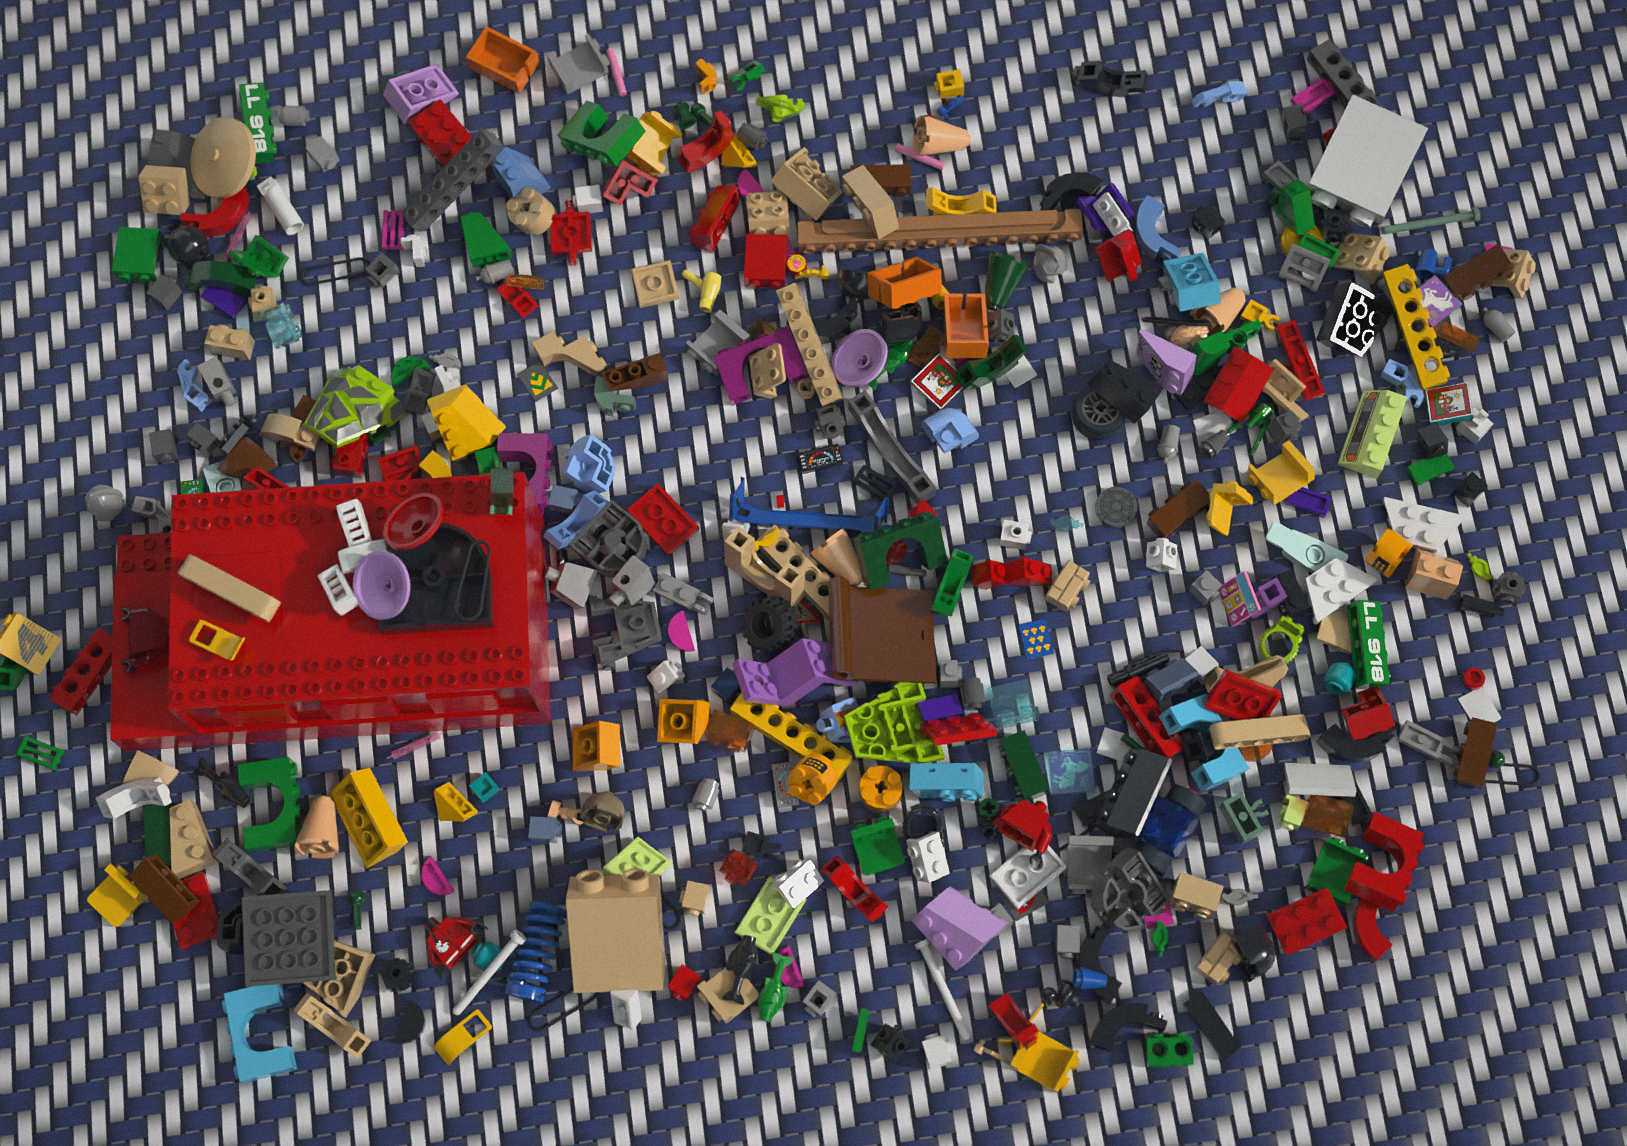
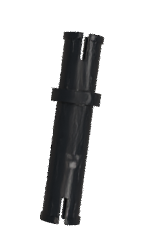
[1107,650,1170,688]

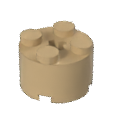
[506,187,554,235]

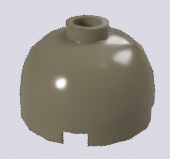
[580,791,625,832]

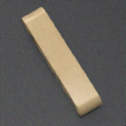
[178,554,281,623]
[1209,714,1311,750]

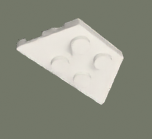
[1382,497,1465,552]
[1303,557,1378,625]

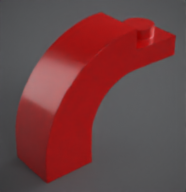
[677,110,735,174]
[180,187,250,237]
[820,855,888,922]
[1352,898,1392,963]

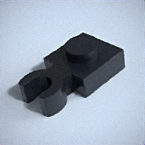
[741,831,782,860]

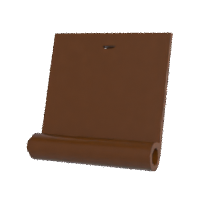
[828,576,937,684]

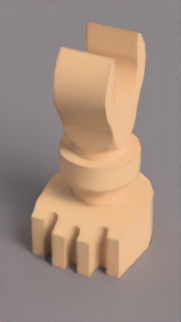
[548,800,584,825]

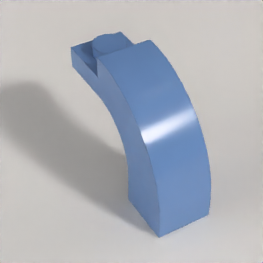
[1135,195,1182,261]
[543,490,609,550]

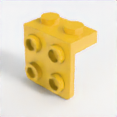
[1206,481,1253,536]
[87,863,148,927]

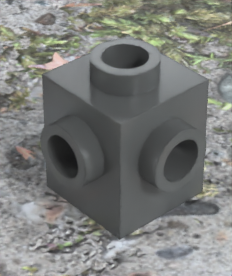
[987,309,1015,343]
[814,404,846,439]
[1493,571,1526,604]

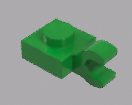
[729,60,765,91]

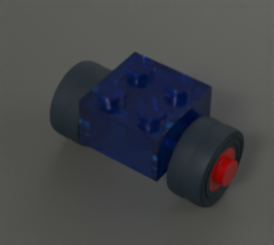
[1134,784,1206,877]

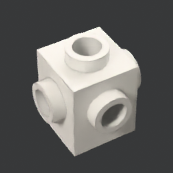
[1146,538,1177,572]

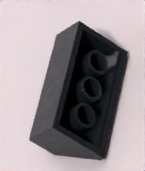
[1095,748,1173,838]

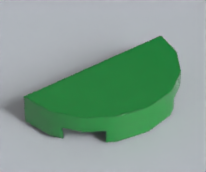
[391,356,431,386]
[852,1008,870,1053]

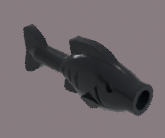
[1394,330,1461,360]
[196,757,252,808]
[722,935,757,1005]

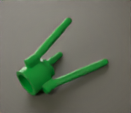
[1227,403,1273,456]

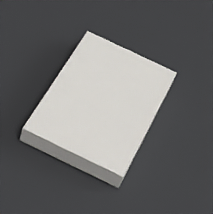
[1284,763,1356,797]
[989,846,1067,910]

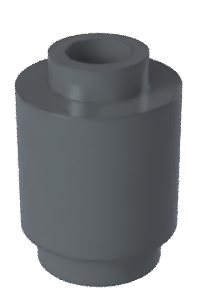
[737,123,768,150]
[962,678,985,711]

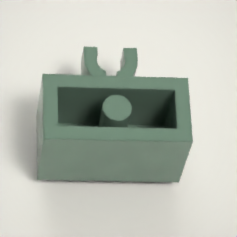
[1219,792,1269,845]

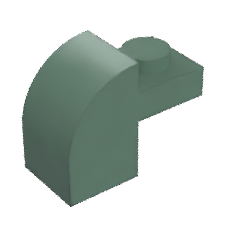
[594,376,636,417]

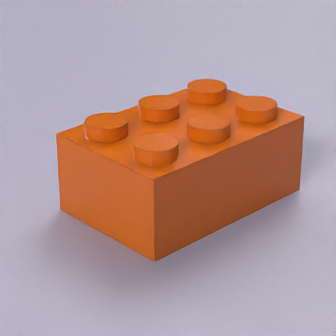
[466,26,540,94]
[867,257,942,309]
[942,294,989,358]

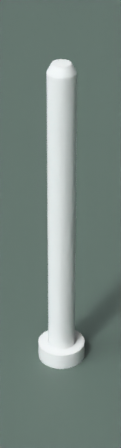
[453,930,526,1015]
[915,939,970,1041]

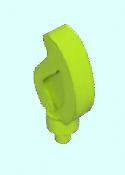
[1467,553,1494,581]

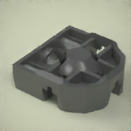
[569,499,648,578]
[1091,847,1170,931]

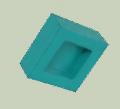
[469,772,500,803]

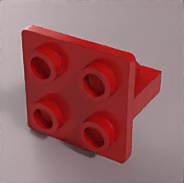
[1095,229,1142,282]

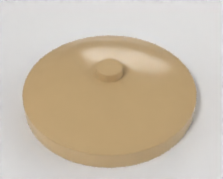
[190,117,256,198]

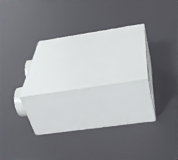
[1308,95,1428,228]

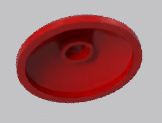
[383,493,444,550]

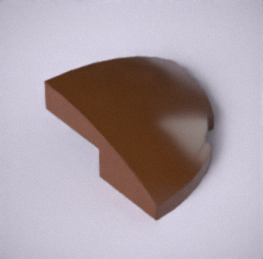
[218,436,277,479]

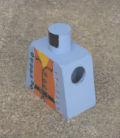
[817,697,859,743]

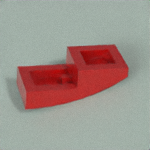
[496,277,539,319]

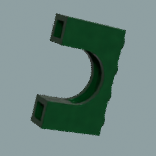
[853,511,948,591]

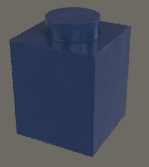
[711,667,741,704]

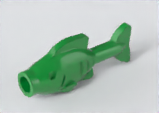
[868,339,915,390]
[758,952,794,1023]

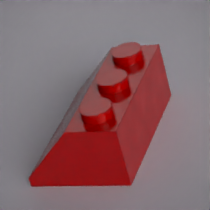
[689,185,739,254]
[1204,346,1274,424]

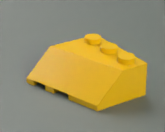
[427,384,506,461]

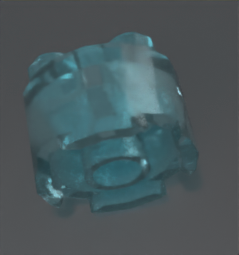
[261,303,302,349]

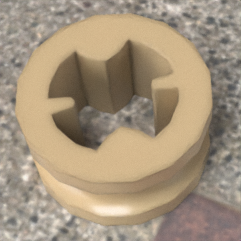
[797,378,816,399]

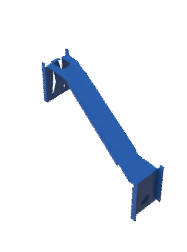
[729,477,889,532]

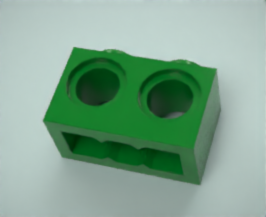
[1145,1033,1194,1068]

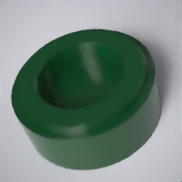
[1265,186,1281,207]

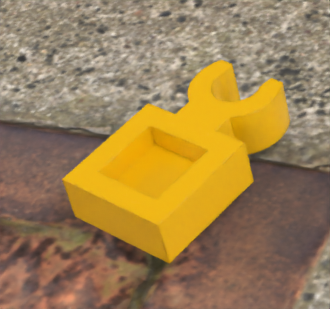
[1240,300,1280,332]

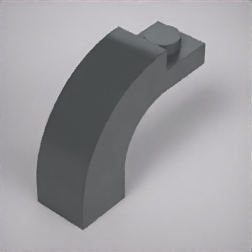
[212,838,287,896]

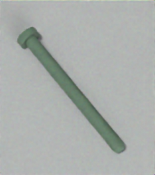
[1382,207,1480,235]

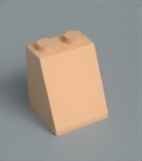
[1405,548,1463,600]

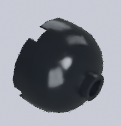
[838,269,871,304]

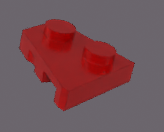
[377,445,423,481]

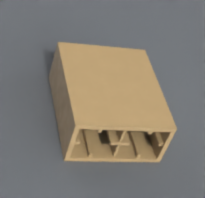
[566,868,666,993]

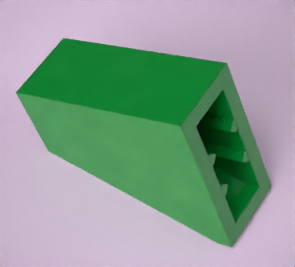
[1276,179,1315,236]
[460,212,512,268]

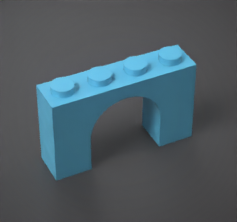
[1159,693,1250,792]
[222,984,297,1083]

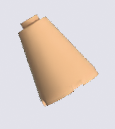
[913,115,970,156]
[1190,288,1246,337]
[810,528,863,587]
[294,796,339,859]

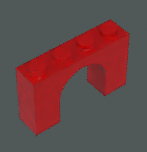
[1344,812,1424,912]

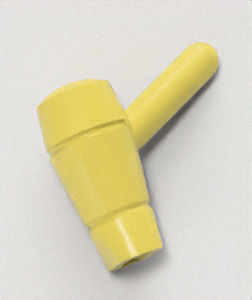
[682,270,721,313]

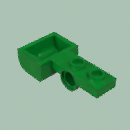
[1191,319,1263,375]

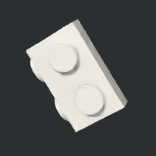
[1093,193,1133,236]
[906,832,950,883]
[770,859,824,908]

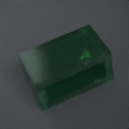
[490,467,514,514]

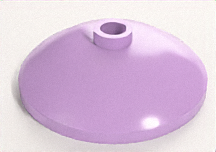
[832,329,888,387]
[353,551,410,619]

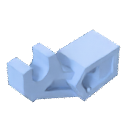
[1192,81,1247,107]
[177,359,212,412]
[1380,359,1424,408]

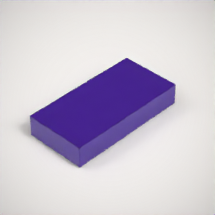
[201,286,246,319]
[1284,487,1332,518]
[916,694,964,723]

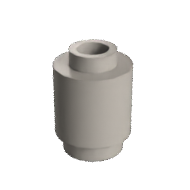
[279,106,310,126]
[692,778,719,812]

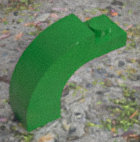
[932,548,974,617]

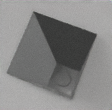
[148,129,206,200]

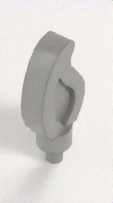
[429,353,461,369]
[1222,888,1258,906]

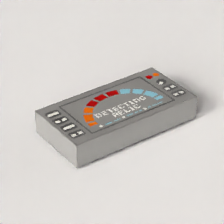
[772,762,799,808]

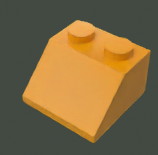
[657,699,710,744]
[573,721,621,771]

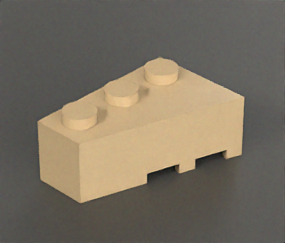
[842,165,899,240]
[170,799,219,880]

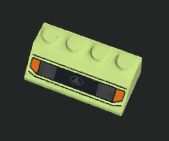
[1337,390,1407,479]

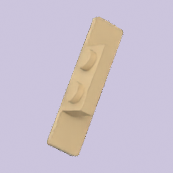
[1262,359,1309,422]

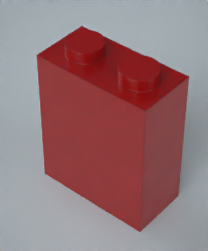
[744,234,788,290]

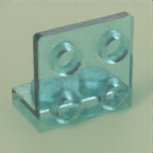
[987,679,1040,730]

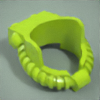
[755,95,805,122]
[1258,616,1304,664]

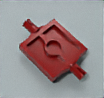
[550,200,593,266]

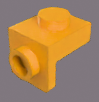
[695,58,718,95]

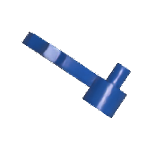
[937,96,966,119]

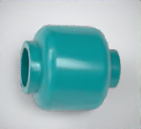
[1324,662,1356,695]
[471,941,505,971]

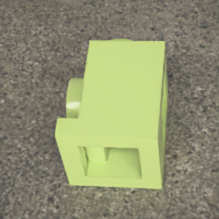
[1279,794,1308,831]

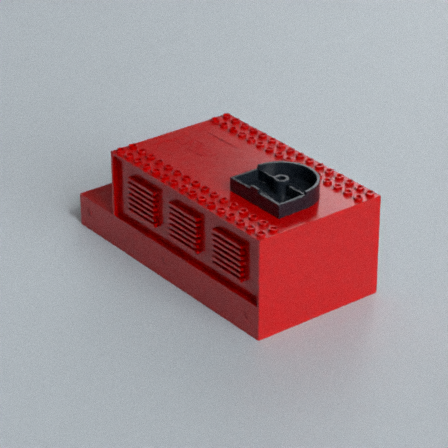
[110,472,551,752]

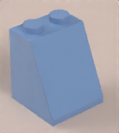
[491,147,551,199]

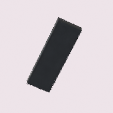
[1183,991,1241,1060]

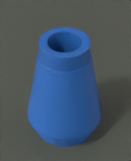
[1072,967,1107,989]

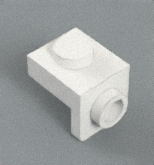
[400,235,428,267]
[722,519,750,541]
[646,660,685,693]

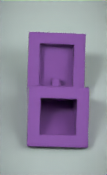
[1251,578,1287,619]

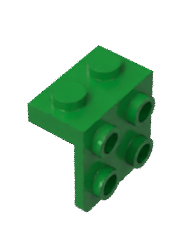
[229,235,289,278]
[851,817,905,876]

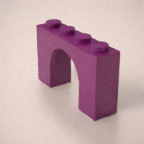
[714,327,809,405]
[497,433,554,515]

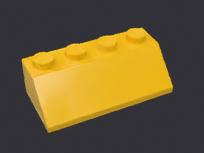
[329,768,408,868]

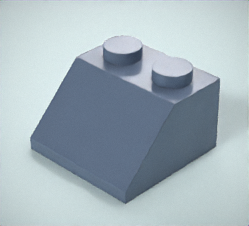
[1144,658,1199,704]

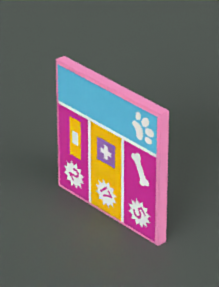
[1219,571,1261,627]

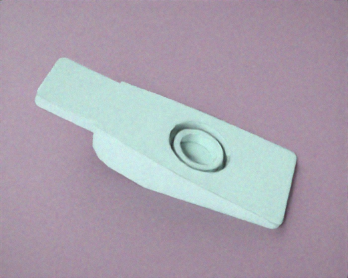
[203,461,243,492]
[1265,522,1348,573]

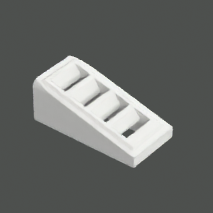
[336,499,372,547]
[318,564,359,615]

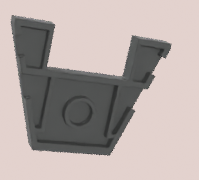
[589,596,662,667]

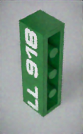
[239,82,277,164]
[1347,600,1390,689]

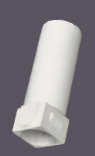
[257,176,304,235]

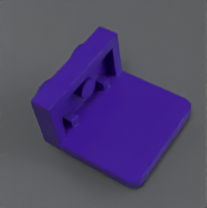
[1077,183,1135,232]

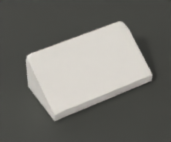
[610,989,641,1030]

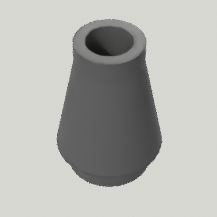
[1199,430,1230,459]

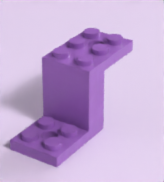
[732,638,858,707]

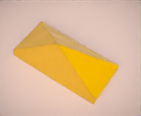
[721,134,758,167]
[434,782,478,822]

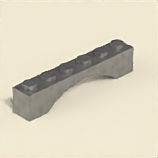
[848,390,936,505]

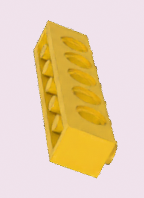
[1383,264,1450,391]
[730,692,853,782]

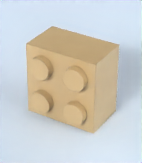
[138,165,190,215]
[1168,872,1224,919]

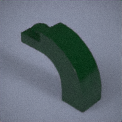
[184,261,256,295]
[954,335,1028,390]

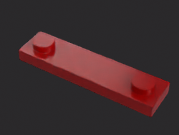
[1275,320,1325,401]

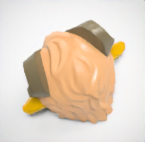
[1164,325,1209,352]

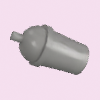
[476,259,515,284]
[1483,307,1516,342]
[1157,425,1180,464]

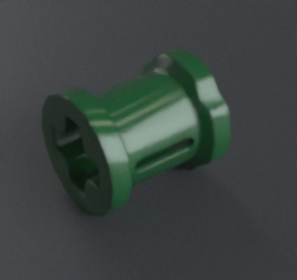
[673,102,696,129]
[978,798,999,821]

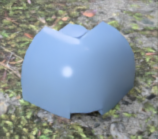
[921,408,979,454]
[562,434,616,493]

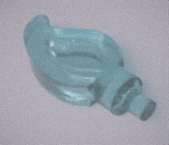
[1050,516,1084,532]

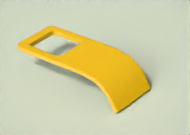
[189,620,245,661]
[998,1003,1044,1045]
[433,1010,492,1066]

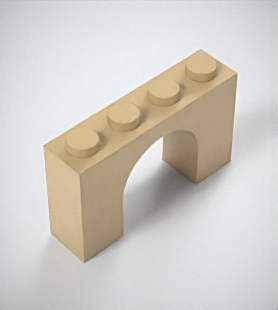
[724,527,805,608]

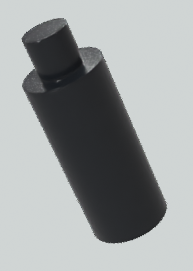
[1459,594,1505,618]

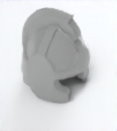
[1033,244,1067,283]
[85,485,123,522]

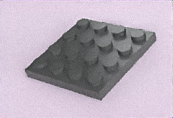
[242,890,336,987]

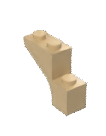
[532,331,607,377]
[1204,655,1288,693]

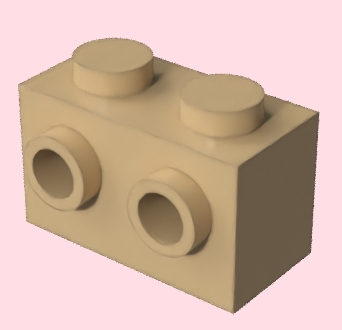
[204,324,255,360]

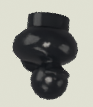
[1041,980,1080,1008]

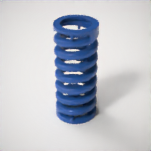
[504,901,567,1004]

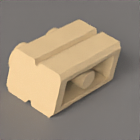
[1045,560,1090,612]
[1194,932,1241,985]

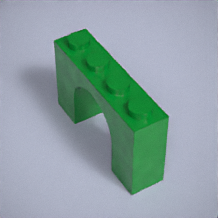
[557,100,646,167]
[238,757,302,853]

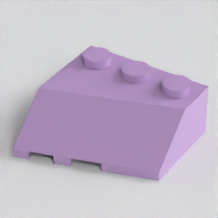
[911,887,1008,971]

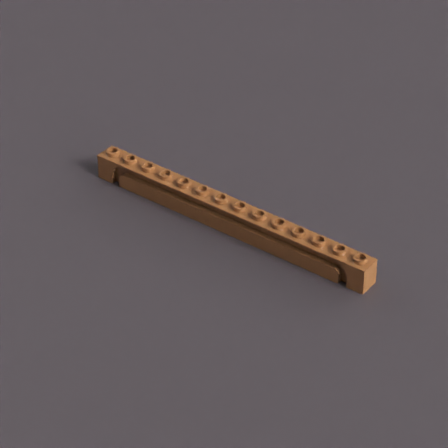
[798,209,1083,254]

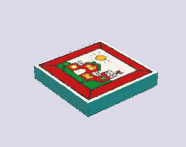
[1426,382,1474,425]

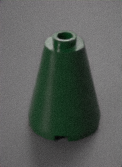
[985,252,1028,311]

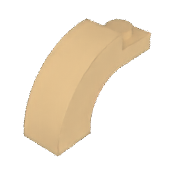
[259,413,321,451]

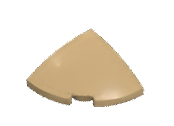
[1315,609,1352,655]
[122,750,180,786]

